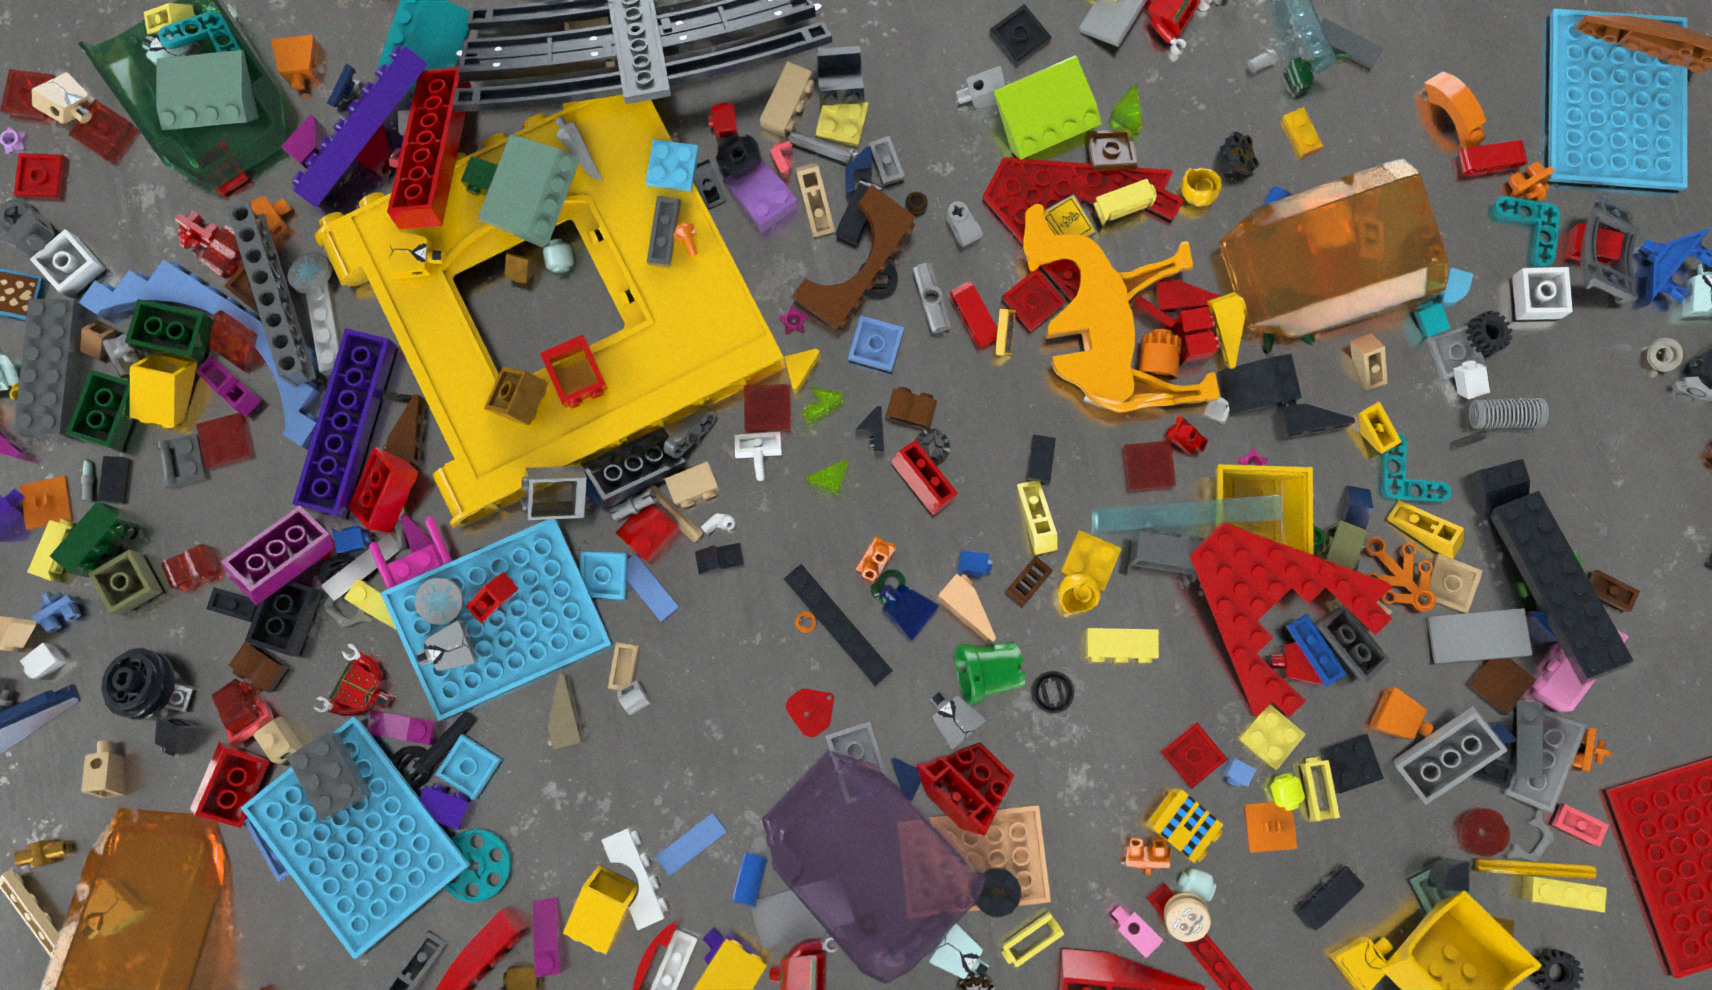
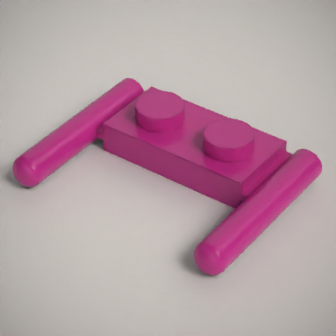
[369,516,452,590]

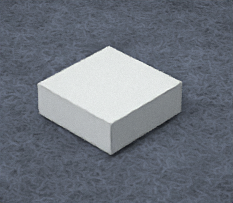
[1202,397,1230,425]

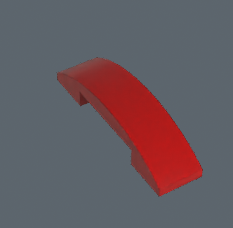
[633,920,679,990]

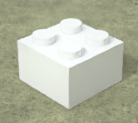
[30,229,106,298]
[1512,267,1573,320]

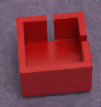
[1173,307,1219,366]

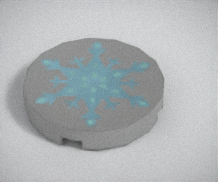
[288,252,332,294]
[415,578,463,625]

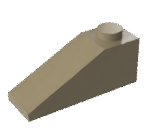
[546,673,585,750]

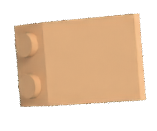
[937,574,996,644]

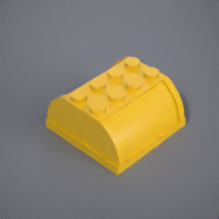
[1215,464,1313,554]

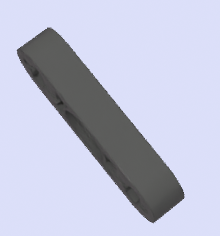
[664,406,717,458]

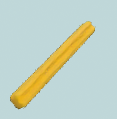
[1475,859,1596,879]

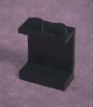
[816,46,865,106]

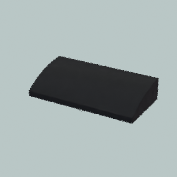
[581,427,686,509]

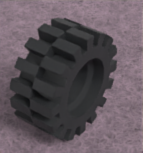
[1466,310,1512,355]
[1533,949,1584,990]

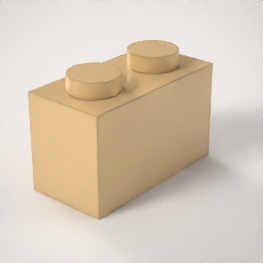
[665,461,719,509]

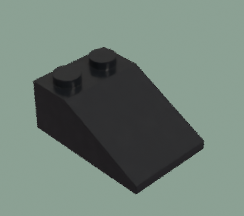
[1218,353,1302,416]

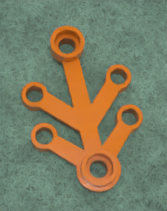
[1365,537,1436,612]

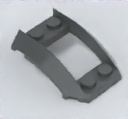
[1580,196,1641,303]

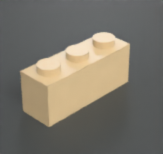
[760,61,814,138]

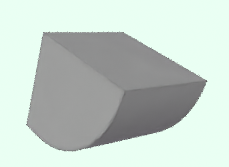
[617,680,651,716]

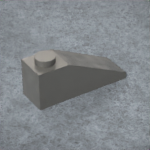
[1516,701,1543,778]
[383,931,447,990]

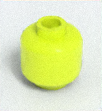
[1270,773,1305,811]

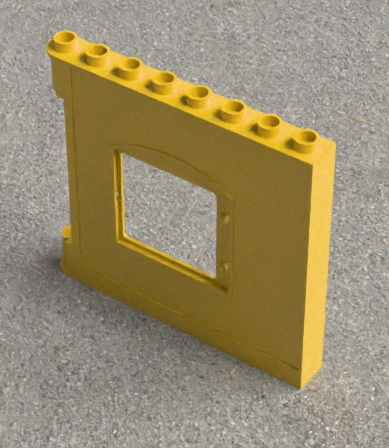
[314,95,786,528]

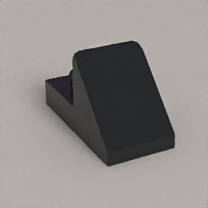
[694,159,726,209]
[855,406,884,456]
[695,543,744,575]

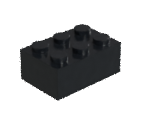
[245,580,322,657]

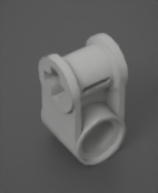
[946,201,983,248]

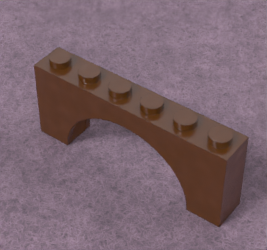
[791,185,916,329]

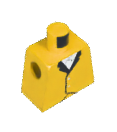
[387,230,445,280]

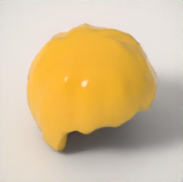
[1181,168,1222,207]
[1058,574,1101,615]

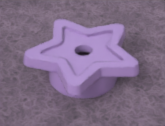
[0,126,26,154]

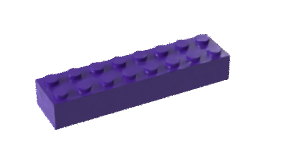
[291,45,428,208]
[292,328,397,519]

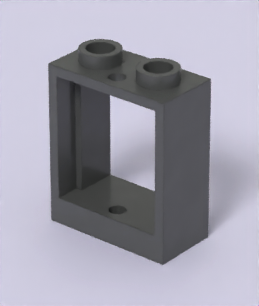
[520,466,587,520]

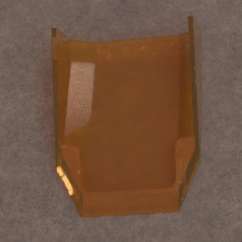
[1219,159,1449,338]
[41,808,230,990]

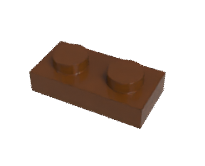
[1589,569,1640,612]

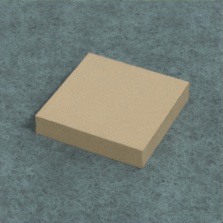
[1421,553,1483,614]

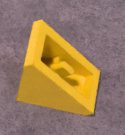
[784,349,820,394]
[1358,402,1401,453]

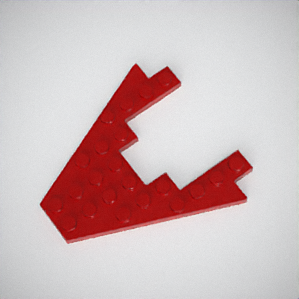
[982,157,1184,304]
[1189,521,1393,717]

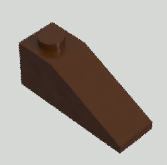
[383,394,425,466]

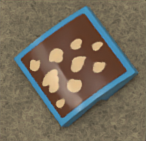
[0,269,43,320]

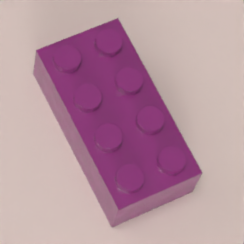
[221,505,334,606]

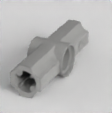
[912,263,951,333]

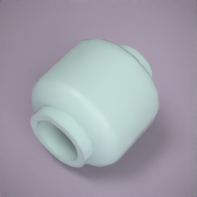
[543,239,574,274]
[1178,868,1216,902]

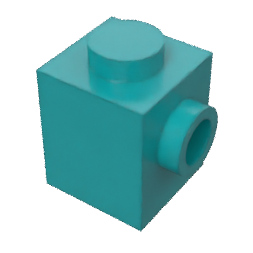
[1413,300,1451,337]

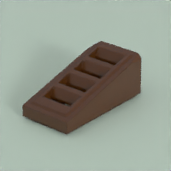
[1005,556,1053,608]

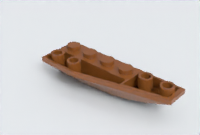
[1574,15,1712,73]

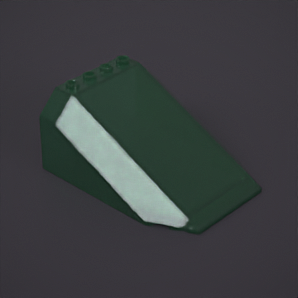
[78,0,288,192]

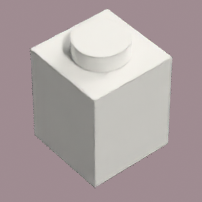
[1453,361,1490,399]
[20,643,67,680]

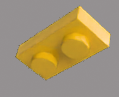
[1282,107,1323,157]

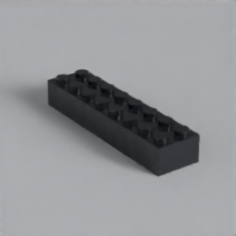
[1490,490,1634,685]

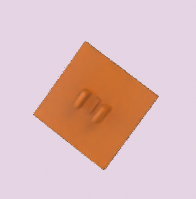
[19,476,72,530]
[1244,802,1297,853]

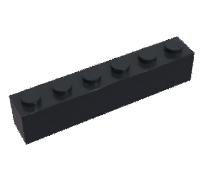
[783,564,893,687]

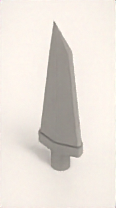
[555,116,603,182]

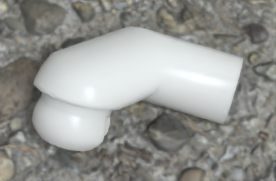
[701,513,735,535]

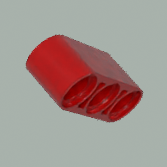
[1458,140,1528,175]
[950,281,998,348]

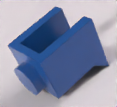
[332,525,372,555]
[957,550,993,578]

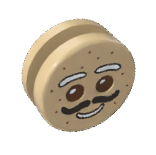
[1164,892,1211,942]

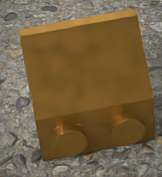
[484,366,548,426]

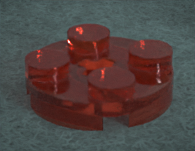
[1459,808,1510,857]

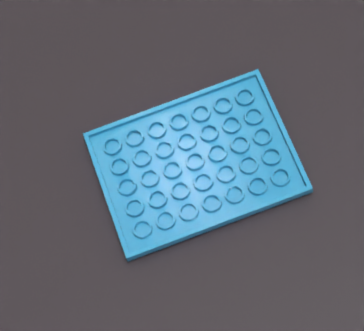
[1548,9,1687,190]
[380,519,612,721]
[241,716,470,959]

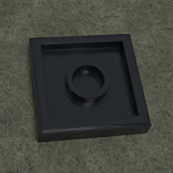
[989,4,1052,65]

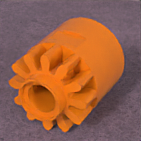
[1138,329,1182,381]

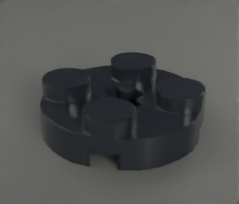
[716,134,762,179]
[973,867,1021,917]

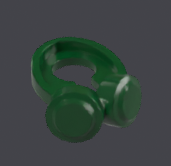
[870,569,906,605]

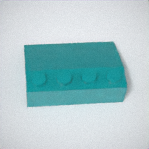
[377,0,469,86]

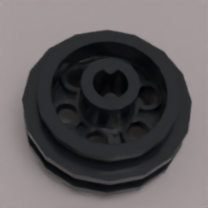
[101,648,175,721]

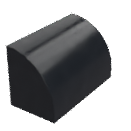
[1428,858,1469,892]

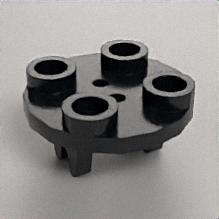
[1219,131,1259,175]

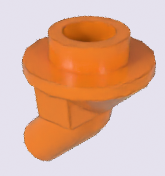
[673,223,698,256]

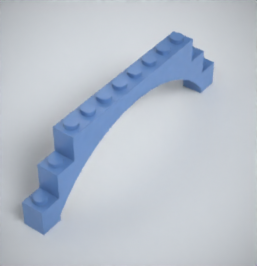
[79,259,321,450]

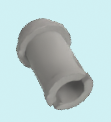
[1248,49,1278,74]

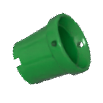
[955,641,1026,705]

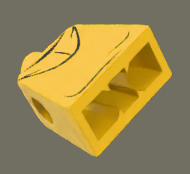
[1329,937,1393,990]

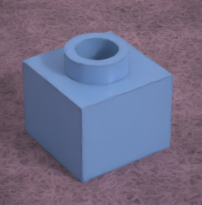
[1222,758,1257,788]

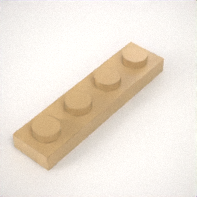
[0,870,67,959]

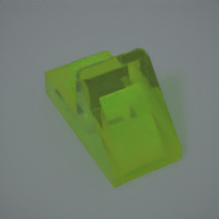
[801,386,844,425]

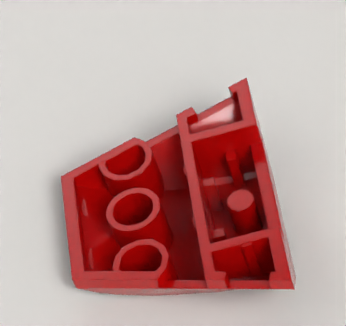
[917,742,1015,836]

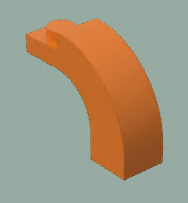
[1424,72,1486,149]

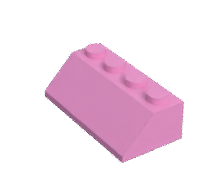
[1530,630,1628,712]

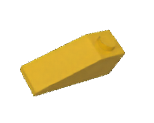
[1207,293,1246,369]
[1387,500,1465,559]

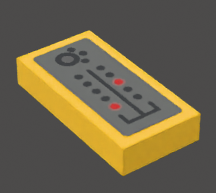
[996,309,1016,356]

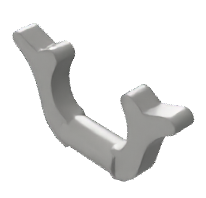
[325,596,373,628]
[1505,810,1553,862]

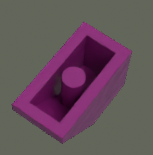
[281,114,322,169]

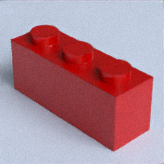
[891,440,958,516]

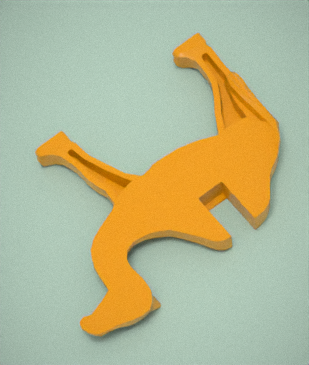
[1023,204,1220,413]

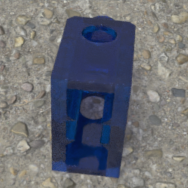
[881,584,939,640]

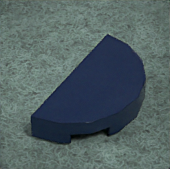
[327,64,356,107]

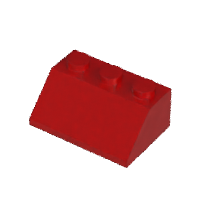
[348,447,418,533]
[190,742,270,829]

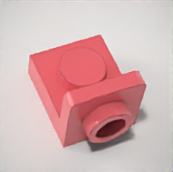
[770,141,792,180]

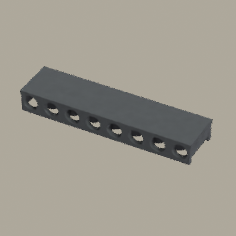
[226,200,317,387]

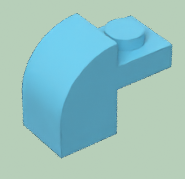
[1415,268,1473,308]

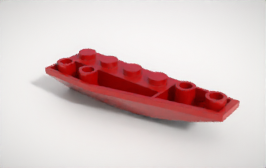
[435,907,526,990]
[1059,949,1205,990]

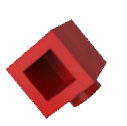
[708,102,738,140]

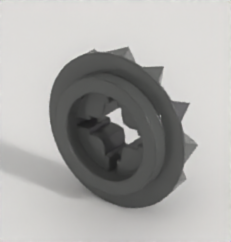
[0,199,34,232]
[915,428,950,465]

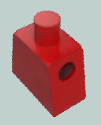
[1268,643,1323,685]

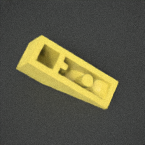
[1017,481,1057,555]
[344,579,397,630]

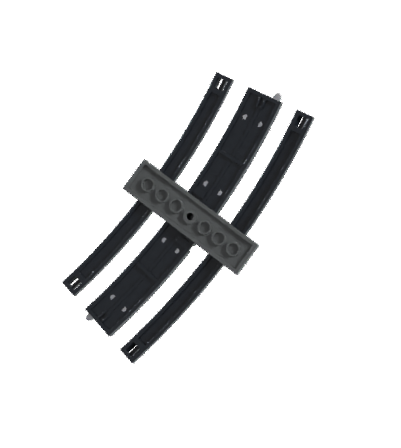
[452,0,833,112]

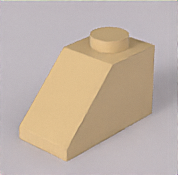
[1350,333,1388,391]
[0,616,36,651]

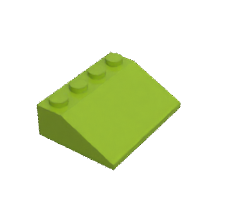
[993,56,1102,160]

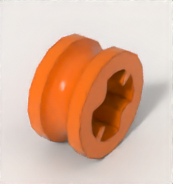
[795,611,816,633]

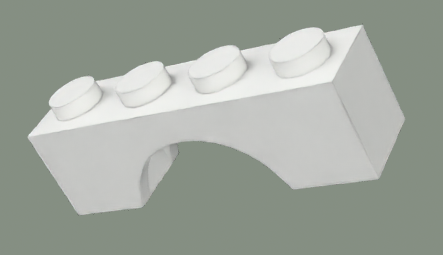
[601,827,668,930]

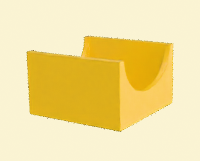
[1381,890,1541,990]

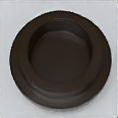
[905,191,928,214]

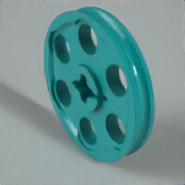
[444,829,512,903]

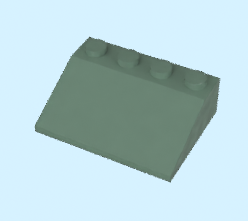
[156,50,259,130]
[477,134,580,248]

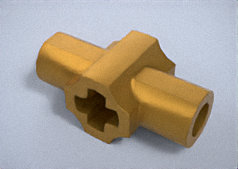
[14,839,69,868]

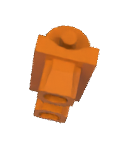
[1508,161,1555,201]
[856,535,896,581]
[1572,727,1612,772]
[1126,838,1171,876]

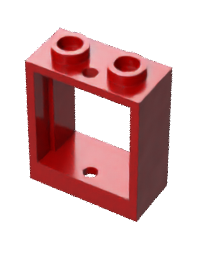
[540,334,608,409]

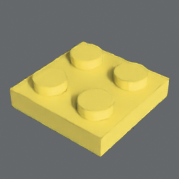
[815,102,868,147]
[1238,705,1306,771]

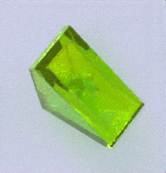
[1110,84,1143,135]
[805,459,849,496]

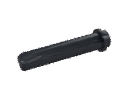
[412,711,475,776]

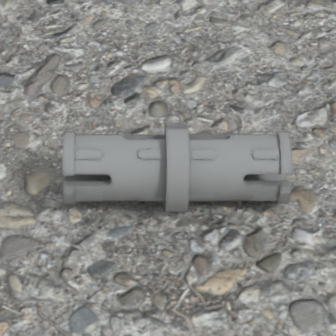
[610,489,657,521]

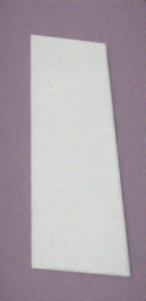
[321,534,401,601]

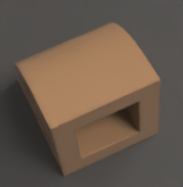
[80,320,117,360]

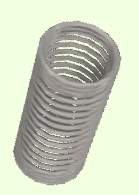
[1469,398,1549,429]

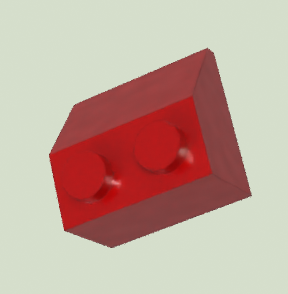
[615,504,680,564]

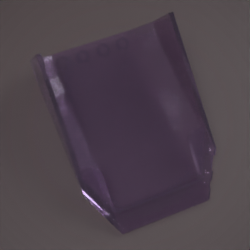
[762,750,988,984]

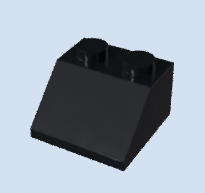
[1469,459,1530,518]

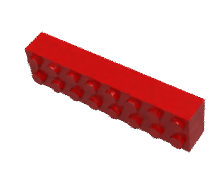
[387,67,472,230]

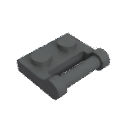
[156,434,208,488]

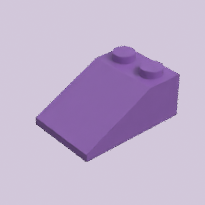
[722,159,798,234]

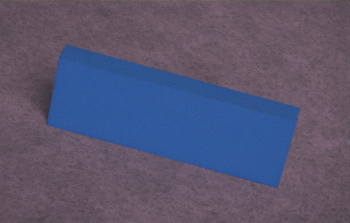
[1286,614,1347,687]

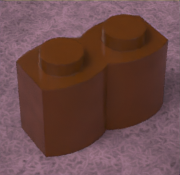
[885,387,937,429]
[229,642,288,693]

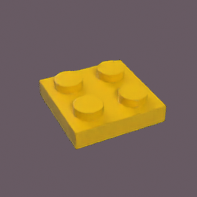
[1060,530,1122,591]

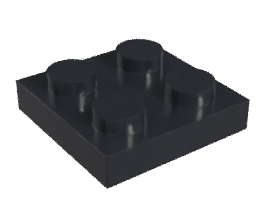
[1320,733,1384,794]

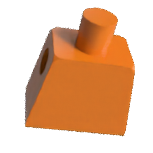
[271,35,320,90]
[250,196,292,241]
[1369,687,1433,740]

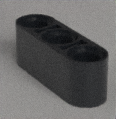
[835,178,883,245]
[1297,866,1364,931]

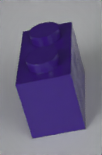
[419,783,473,830]

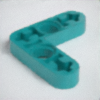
[158,11,240,52]
[1491,196,1560,268]
[1381,433,1452,504]

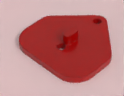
[786,688,834,737]

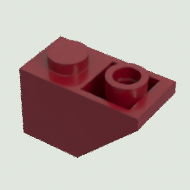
[355,124,394,180]

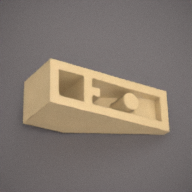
[794,162,835,237]

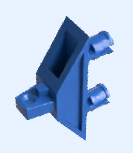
[1640,227,1712,304]

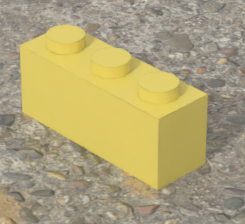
[1085,628,1159,663]
[1521,875,1607,912]

